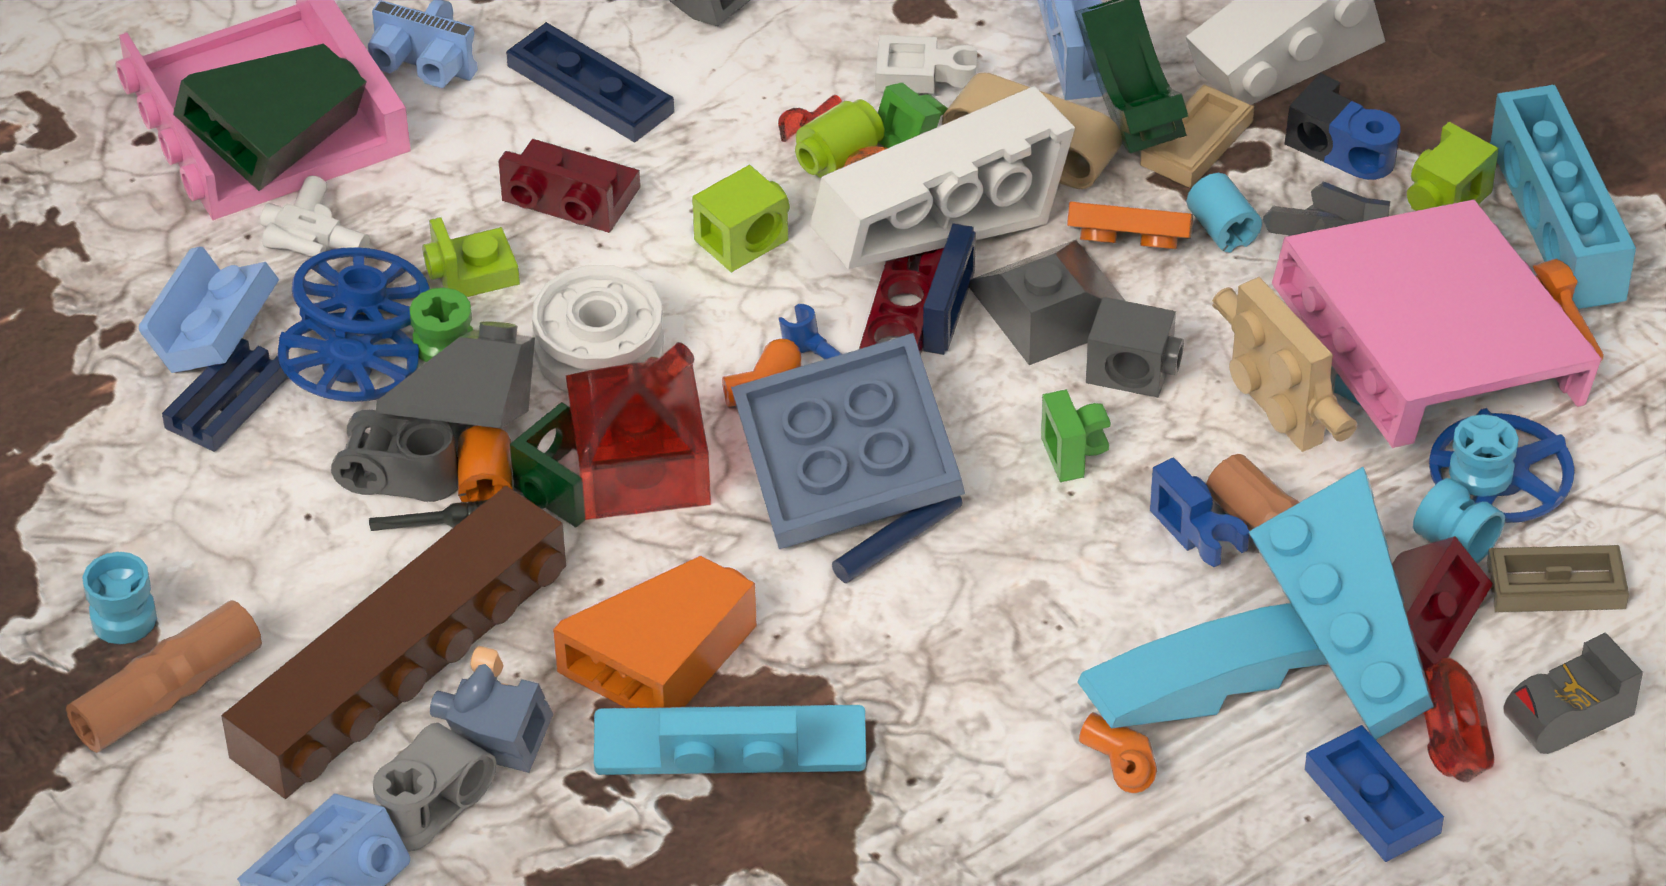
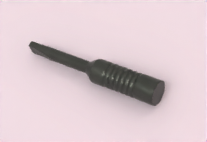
[369,500,487,531]

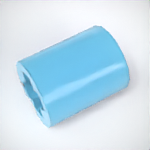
[1186,173,1262,252]

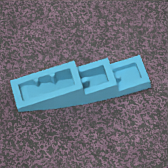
[1077,603,1328,728]

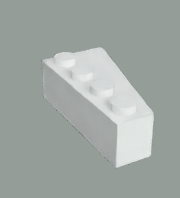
[809,86,1075,269]

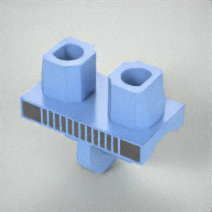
[368,0,478,88]

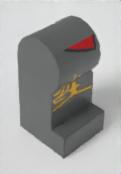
[1503,632,1643,754]

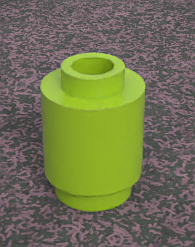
[795,99,885,178]

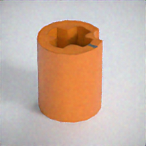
[457,426,513,502]

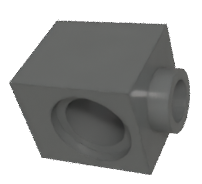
[1086,297,1184,398]

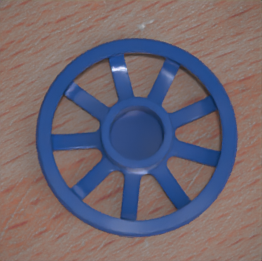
[292,247,430,339]
[278,312,419,402]

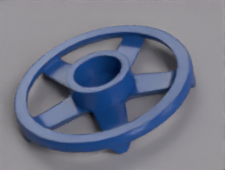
[1429,408,1574,523]

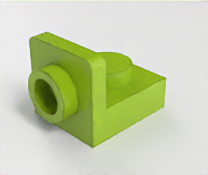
[422,217,520,297]

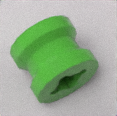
[409,287,473,362]

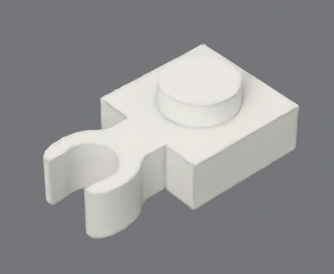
[875,35,977,94]

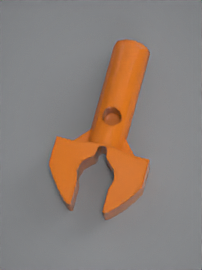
[1533,259,1604,361]

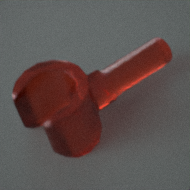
[778,95,842,142]

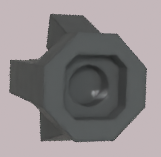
[1263,181,1391,236]

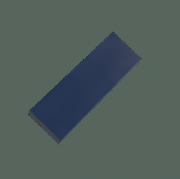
[506,22,675,143]

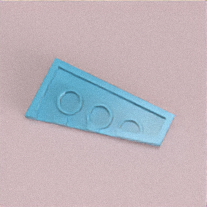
[1249,467,1434,740]

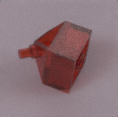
[566,342,711,520]

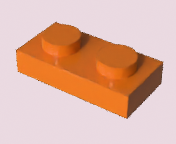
[1067,202,1193,249]

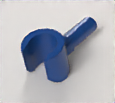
[778,304,842,359]

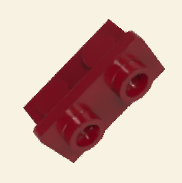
[498,138,640,233]

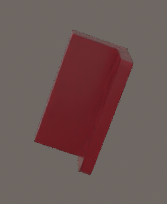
[1392,536,1493,676]

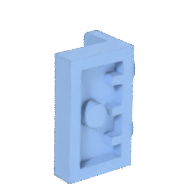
[139,246,279,373]
[237,793,410,886]

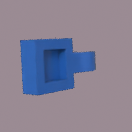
[1150,457,1249,567]

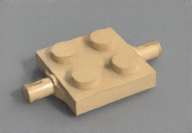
[1212,276,1357,452]

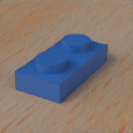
[1304,725,1444,862]

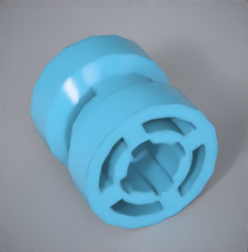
[1413,478,1505,564]
[82,552,157,644]

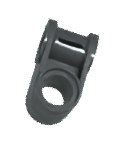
[331,410,458,502]

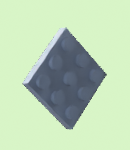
[731,333,965,549]

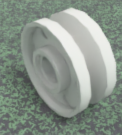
[532,265,664,397]

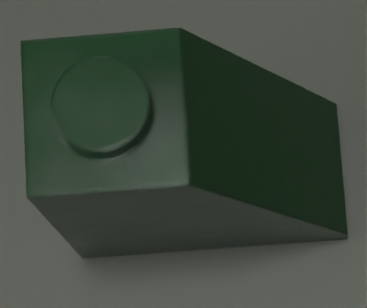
[173,43,367,191]

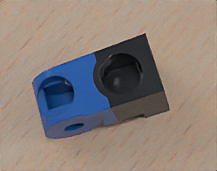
[1284,73,1401,180]

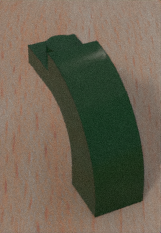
[1075,0,1189,154]

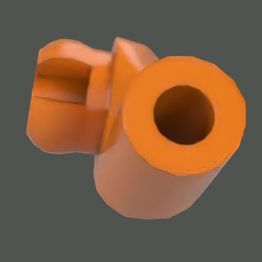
[722,339,801,407]
[1079,712,1157,793]

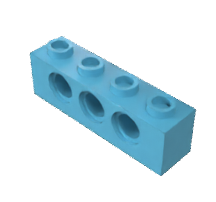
[1490,85,1636,309]

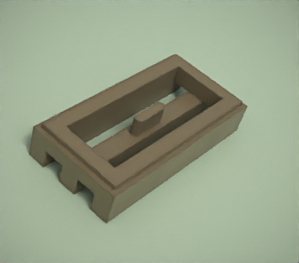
[1487,545,1629,612]

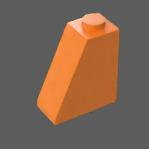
[553,556,757,708]

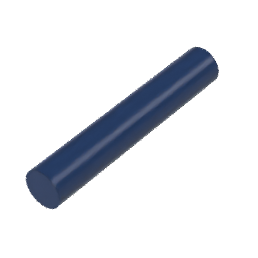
[832,496,963,583]

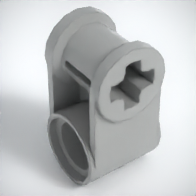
[373,723,497,851]

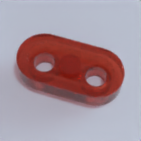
[1424,657,1495,782]

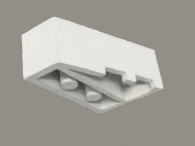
[1186,0,1385,105]

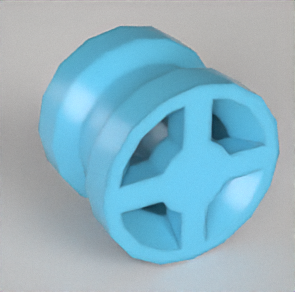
[1449,414,1519,497]

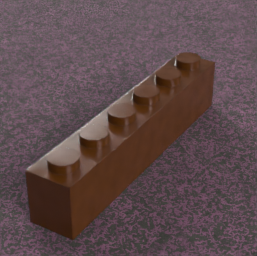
[221,486,566,799]

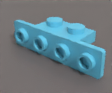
[593,705,866,775]

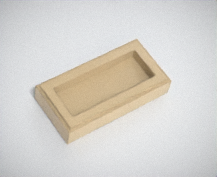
[1140,84,1254,188]

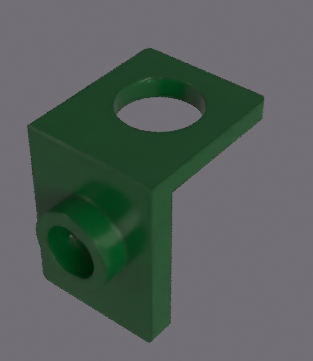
[510,402,586,528]

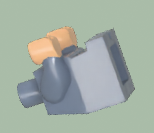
[430,646,553,773]

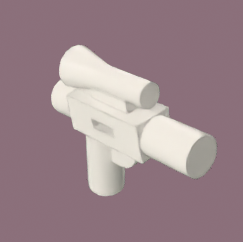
[260,176,370,257]

